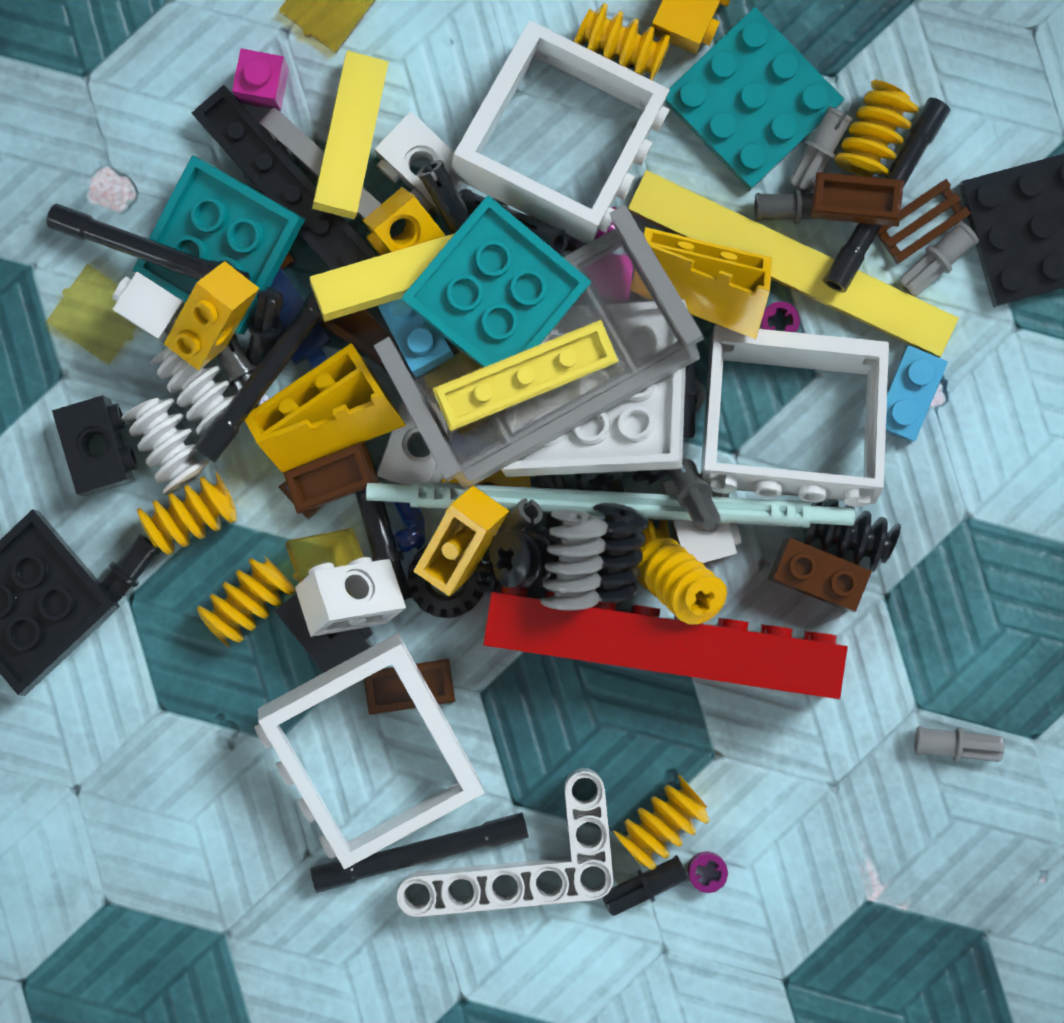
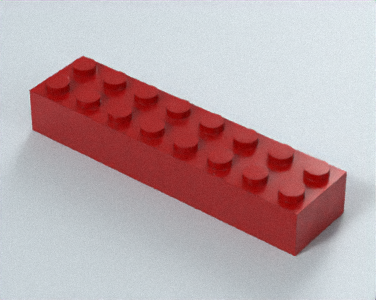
[483,586,848,700]

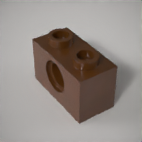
[768,538,872,612]

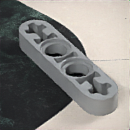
[259,107,397,227]

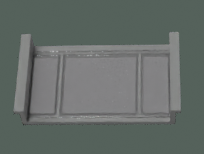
[374,204,704,490]

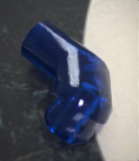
[394,502,425,553]

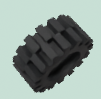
[407,543,487,618]

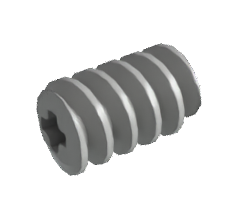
[541,510,608,610]

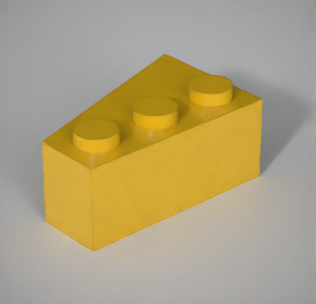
[630,227,772,339]
[245,343,407,473]

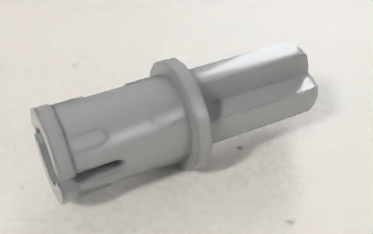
[789,106,853,193]
[899,222,979,297]
[914,726,1004,762]

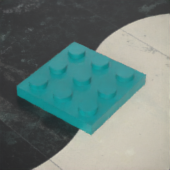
[665,7,845,191]
[132,155,306,335]
[401,195,592,368]

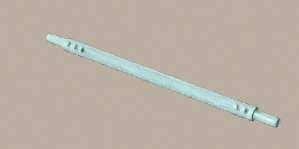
[366,481,855,528]

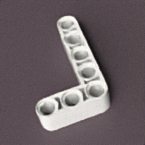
[397,768,613,917]

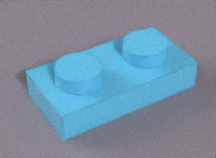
[378,299,455,378]
[886,345,948,443]

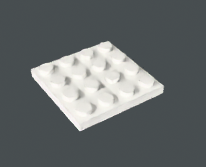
[502,299,688,477]

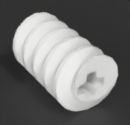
[150,348,236,436]
[121,398,209,495]

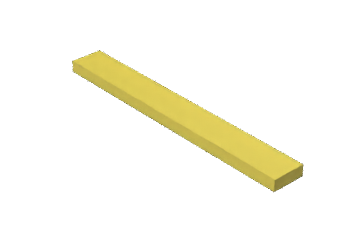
[628,170,959,358]

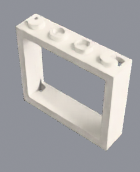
[449,20,670,244]
[700,324,889,507]
[254,633,485,869]

